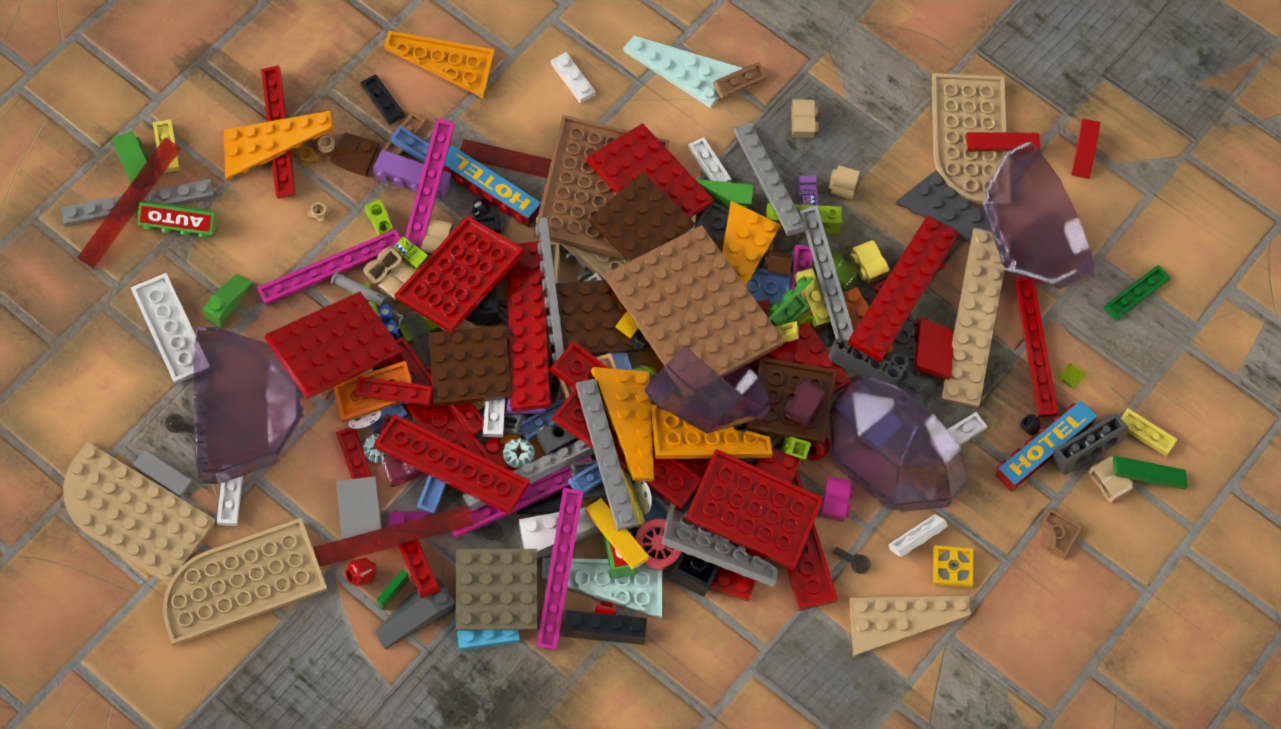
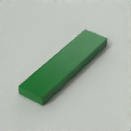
[1103,265,1171,321]
[1113,456,1188,490]

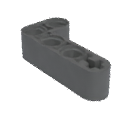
[828,338,909,390]

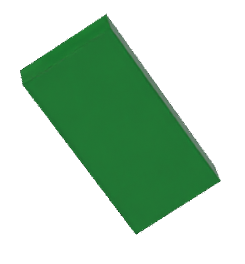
[377,570,409,610]

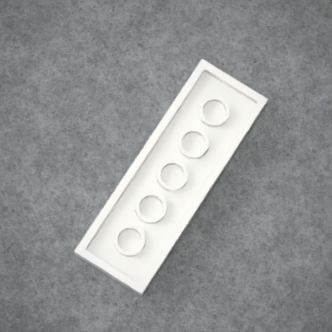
[131,273,211,384]

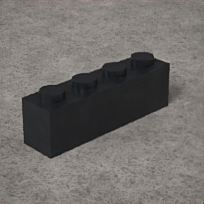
[564,610,647,645]

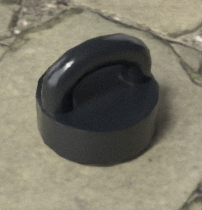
[472,197,490,217]
[1020,414,1040,436]

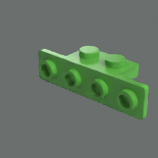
[766,276,814,326]

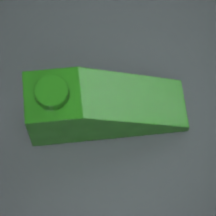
[697,179,753,210]
[203,274,253,328]

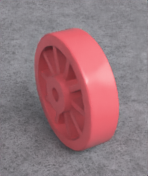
[635,519,682,570]

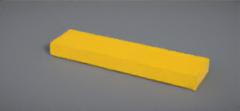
[585,499,649,570]

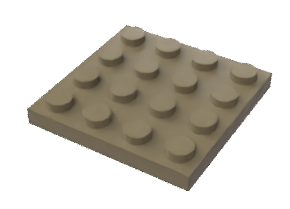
[456,549,537,631]

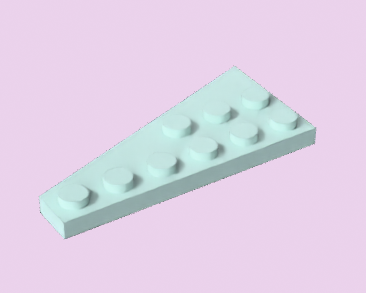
[623,36,742,108]
[542,558,662,619]

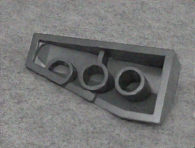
[375,577,456,649]

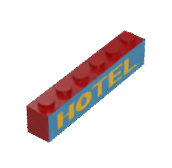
[443,145,541,227]
[995,400,1097,492]

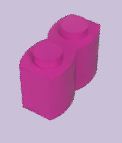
[820,476,854,522]

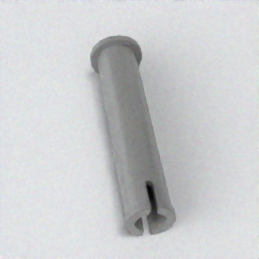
[331,271,387,307]

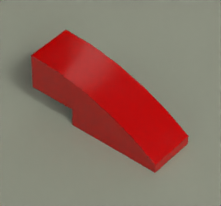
[1071,118,1101,179]

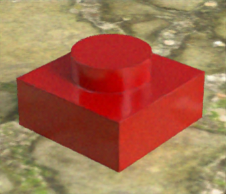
[594,600,617,615]

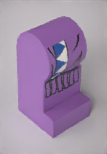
[798,175,818,205]

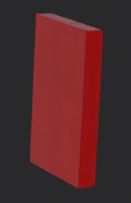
[914,319,954,380]

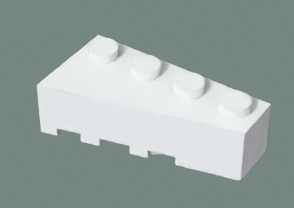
[519,507,601,558]

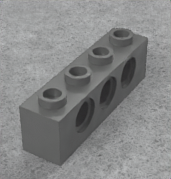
[1052,413,1128,475]
[536,423,579,456]

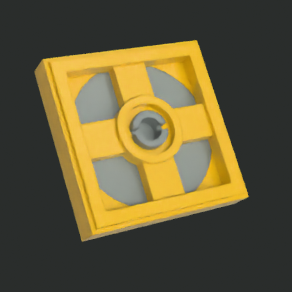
[933,545,974,588]

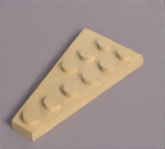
[849,596,971,658]

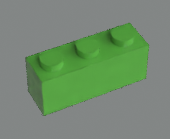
[112,131,157,192]

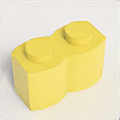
[850,240,890,284]

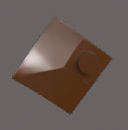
[329,132,380,177]

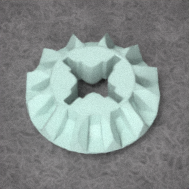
[363,434,391,463]
[503,437,535,468]

